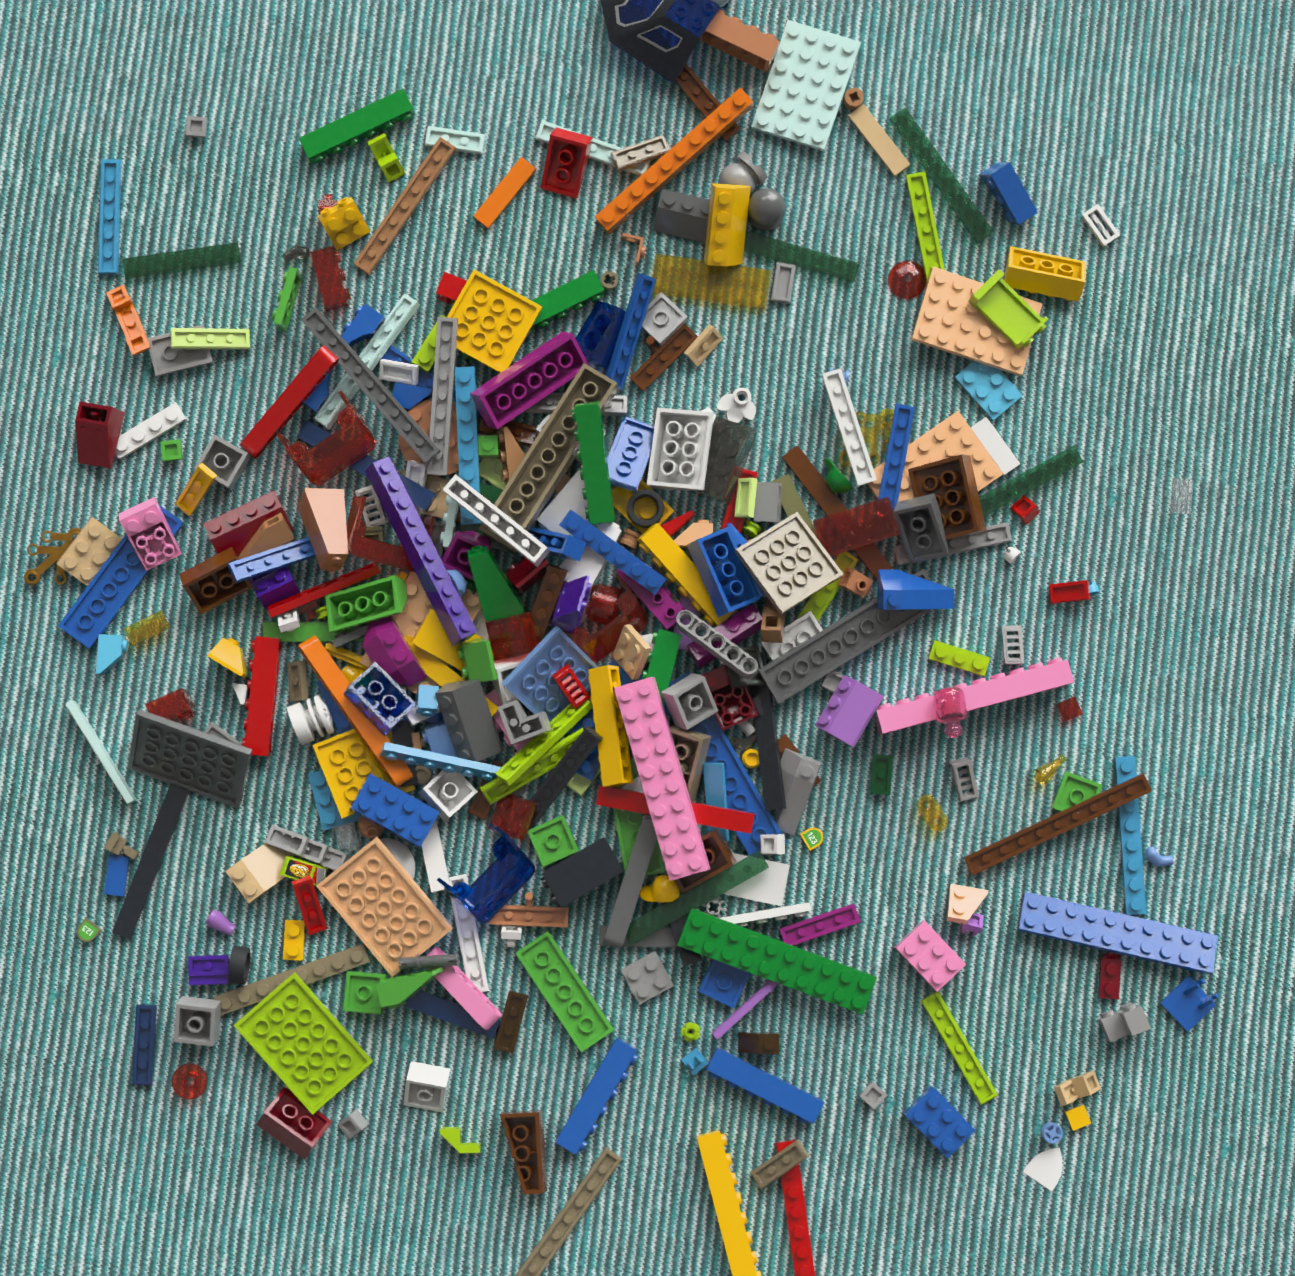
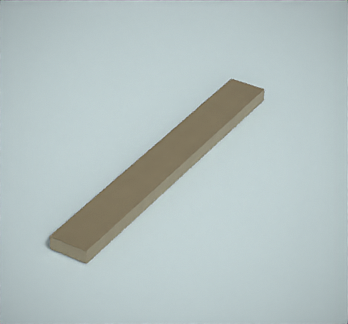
[515,1147,622,1276]

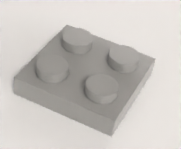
[642,292,689,346]
[620,951,674,1005]

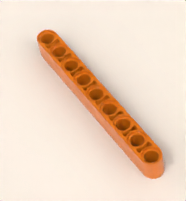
[298,635,413,788]

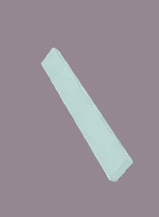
[313,294,420,430]

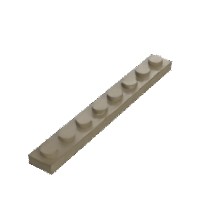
[214,943,371,1016]

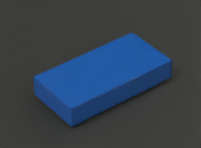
[104,855,130,896]

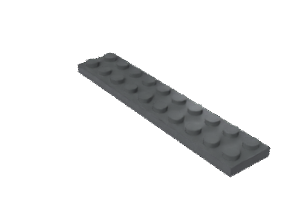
[758,569,932,704]

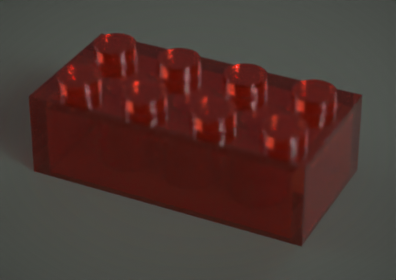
[813,497,901,556]

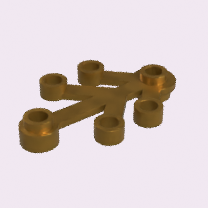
[24,528,82,585]

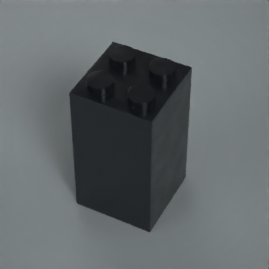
[540,837,624,908]

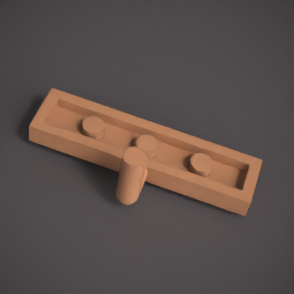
[489,892,569,928]

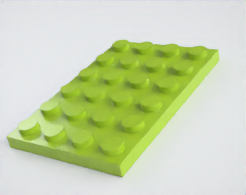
[233,972,373,1115]

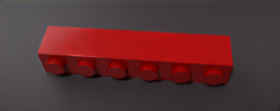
[242,636,282,756]

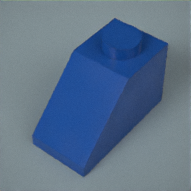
[393,382,433,412]

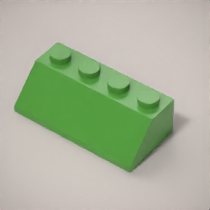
[325,575,408,633]

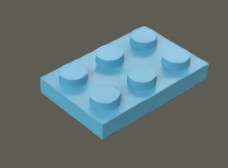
[955,361,1023,422]

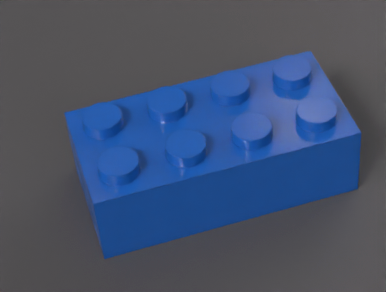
[687,527,760,617]
[349,773,440,848]

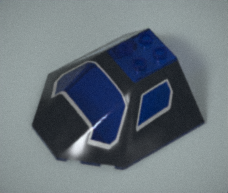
[601,0,732,84]

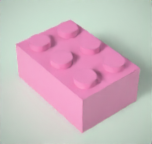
[894,920,966,992]

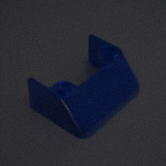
[437,823,535,923]

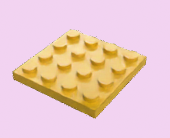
[447,270,542,373]
[312,717,415,819]

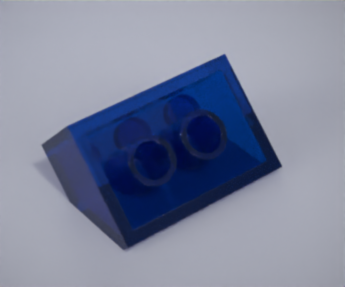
[575,301,626,369]
[343,662,417,736]

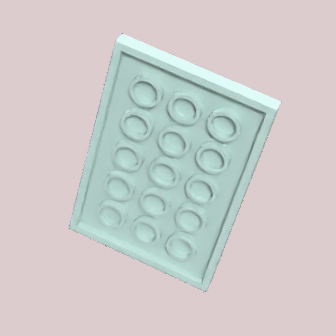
[751,20,861,152]

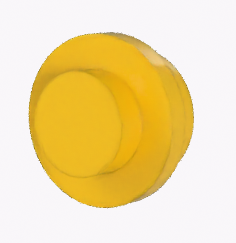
[742,749,760,768]

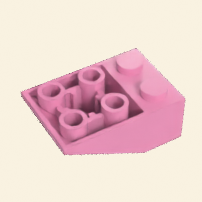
[119,497,182,571]

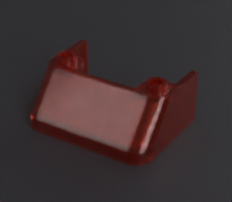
[277,390,376,486]
[346,496,436,572]
[562,573,649,664]

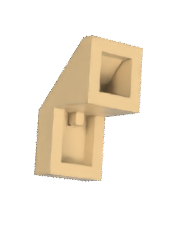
[1054,1070,1101,1106]

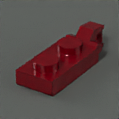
[1098,951,1121,999]

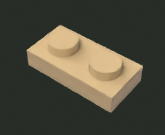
[684,324,723,367]

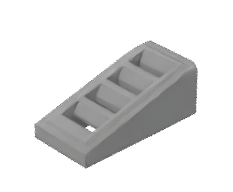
[1001,625,1024,665]
[949,757,979,802]

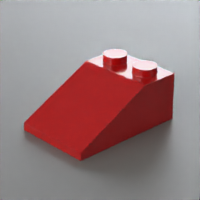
[540,127,593,198]

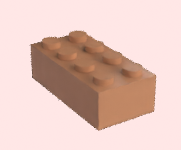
[699,8,779,73]

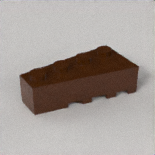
[499,1110,547,1194]

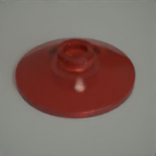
[888,261,926,299]

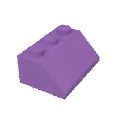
[815,675,884,747]

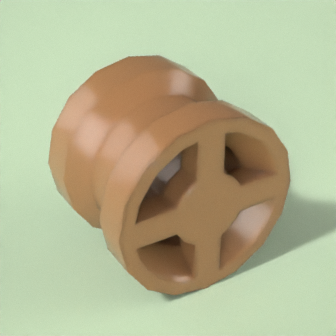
[843,87,864,111]
[619,528,641,550]

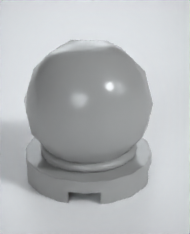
[718,151,768,196]

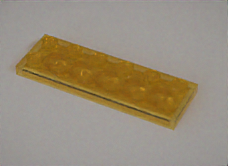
[652,254,771,310]

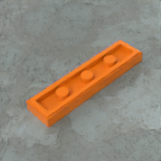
[473,157,536,229]

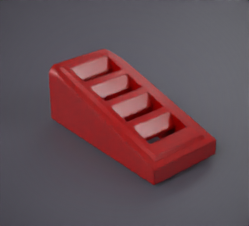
[660,511,695,537]
[552,664,590,708]

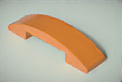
[106,285,151,356]

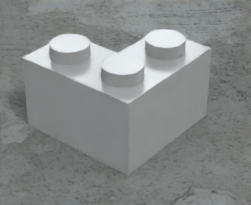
[498,700,552,745]
[1098,1002,1151,1042]

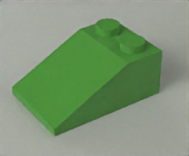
[376,967,444,1009]

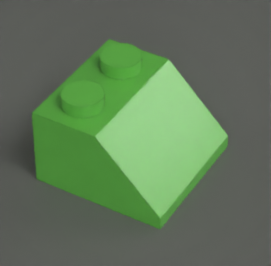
[457,638,497,682]

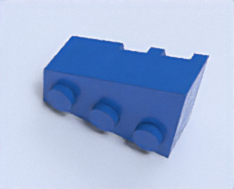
[979,162,1038,225]

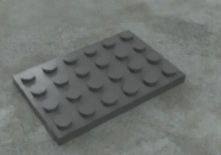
[128,709,252,808]

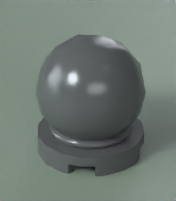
[747,188,786,231]

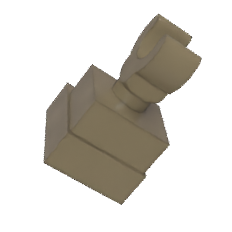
[104,832,140,859]

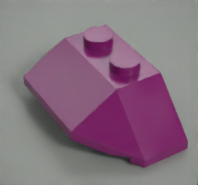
[362,616,428,687]

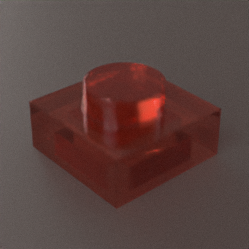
[1056,696,1083,722]

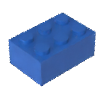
[903,1085,976,1159]

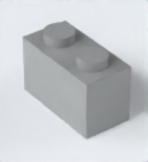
[754,482,782,522]

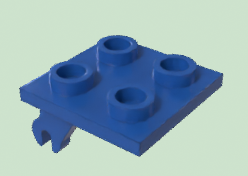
[1160,976,1219,1032]

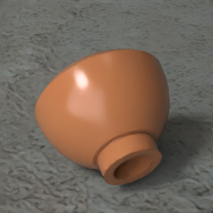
[358,817,384,839]

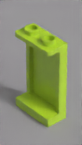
[968,269,1048,349]

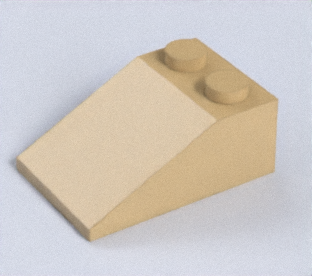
[225,844,292,903]

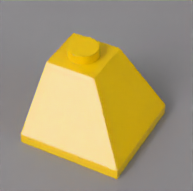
[208,637,249,679]

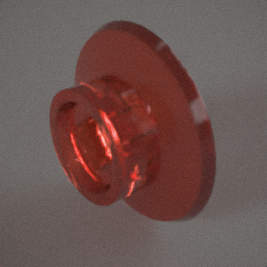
[172,1063,208,1099]

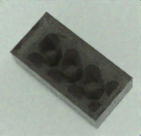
[690,416,757,506]

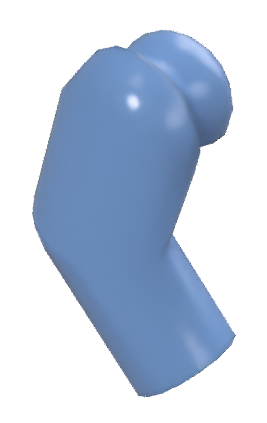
[1146,847,1173,867]

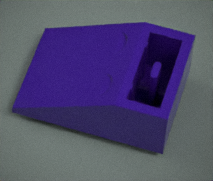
[250,566,300,609]
[551,575,592,633]

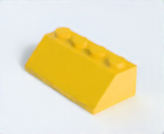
[704,183,751,267]
[1004,246,1086,301]

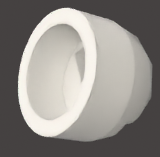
[1004,547,1021,564]

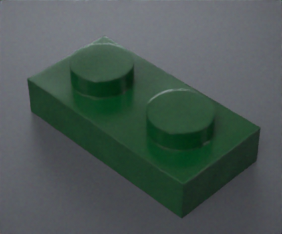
[870,754,893,795]

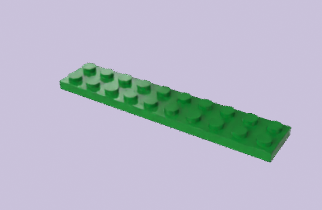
[677,908,877,1014]

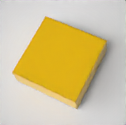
[1064,1104,1091,1131]

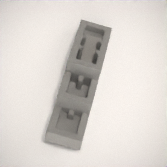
[264,825,349,871]

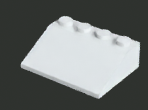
[647,408,714,490]

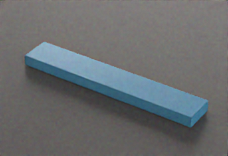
[98,159,122,275]

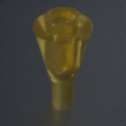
[1034,754,1067,785]

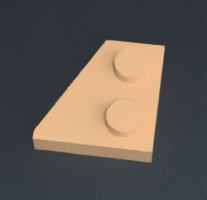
[947,884,988,924]

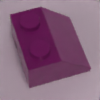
[441,531,492,580]

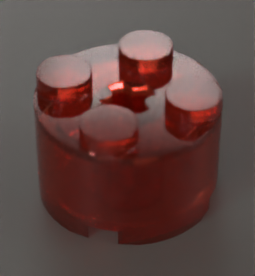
[585,583,623,627]

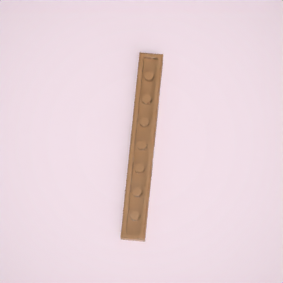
[353,137,457,276]

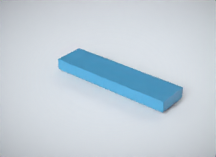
[703,763,729,842]

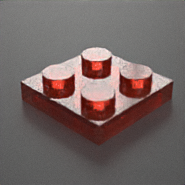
[488,794,537,841]

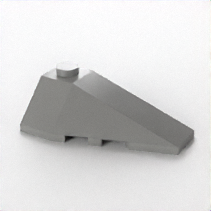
[776,748,822,836]

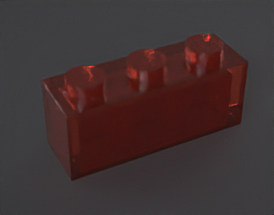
[310,246,351,311]

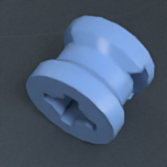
[1041,1122,1063,1144]

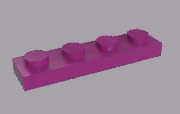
[779,903,860,945]

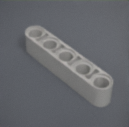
[676,610,758,679]

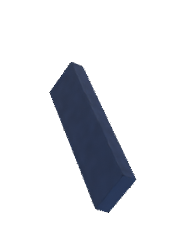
[132,1004,157,1085]

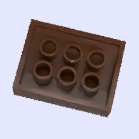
[908,454,987,541]

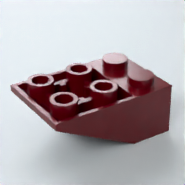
[75,402,125,469]
[701,665,758,730]

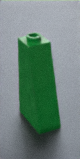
[468,545,524,622]

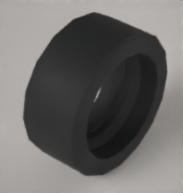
[627,489,664,528]
[228,946,251,985]

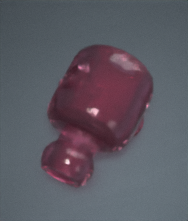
[933,687,967,737]

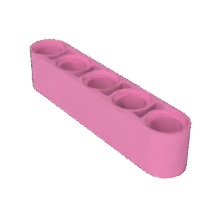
[426,946,502,1030]

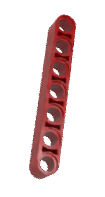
[240,346,339,459]

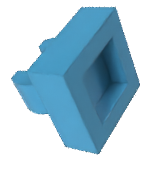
[681,1047,709,1075]

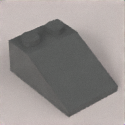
[893,494,949,564]

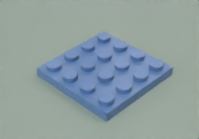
[502,625,598,722]

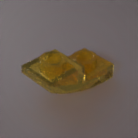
[124,610,170,646]

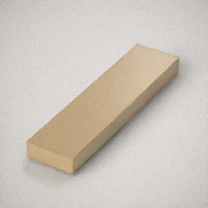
[848,104,910,177]

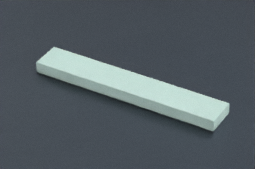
[535,120,650,176]
[66,700,137,804]

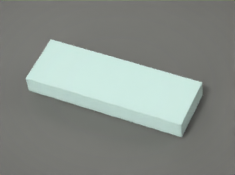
[425,126,485,155]

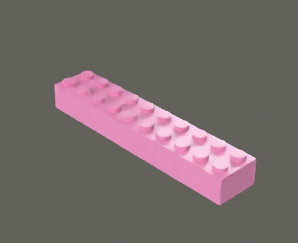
[873,657,1074,735]
[614,677,711,881]

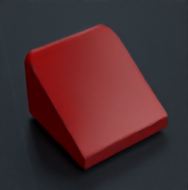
[1010,495,1040,525]

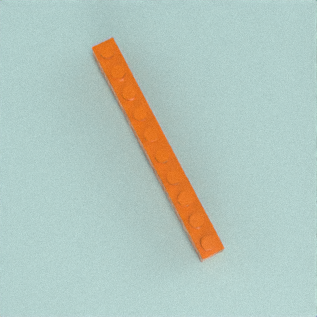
[595,87,754,235]

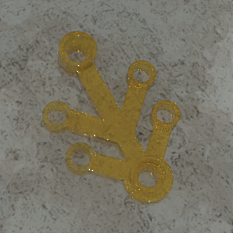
[838,408,894,466]

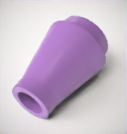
[205,909,236,936]

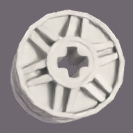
[287,695,334,745]

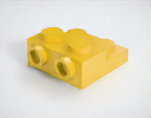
[318,197,371,250]

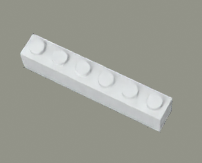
[443,474,550,567]

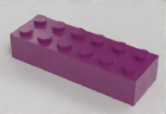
[470,332,589,429]

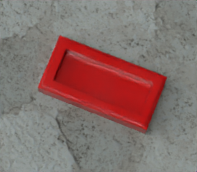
[1049,580,1090,604]

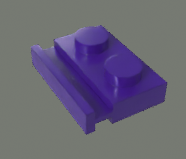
[188,955,230,985]

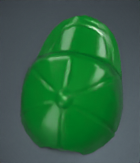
[823,458,853,494]

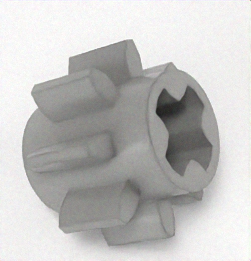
[701,895,726,918]

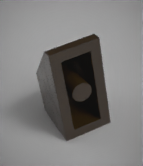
[738,1032,779,1054]

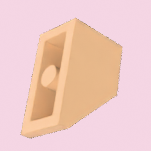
[674,520,713,548]

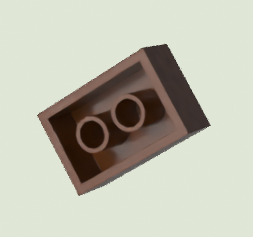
[179,547,253,615]
[663,828,737,894]

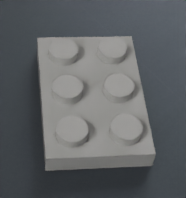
[148,324,214,377]

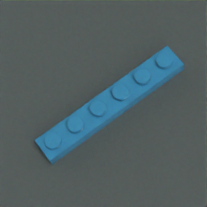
[380,742,500,781]

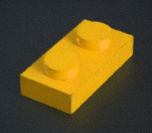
[283,920,306,961]

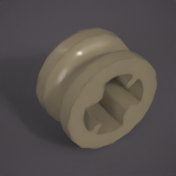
[601,271,618,290]

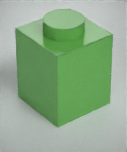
[478,435,499,459]

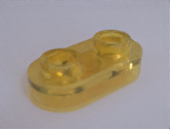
[917,795,948,831]

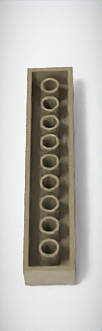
[479,363,619,553]

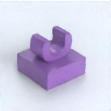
[961,913,984,936]

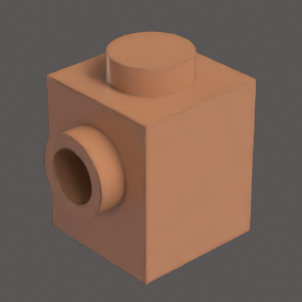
[838,568,873,598]

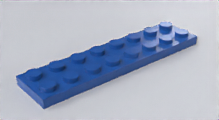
[58,505,184,649]

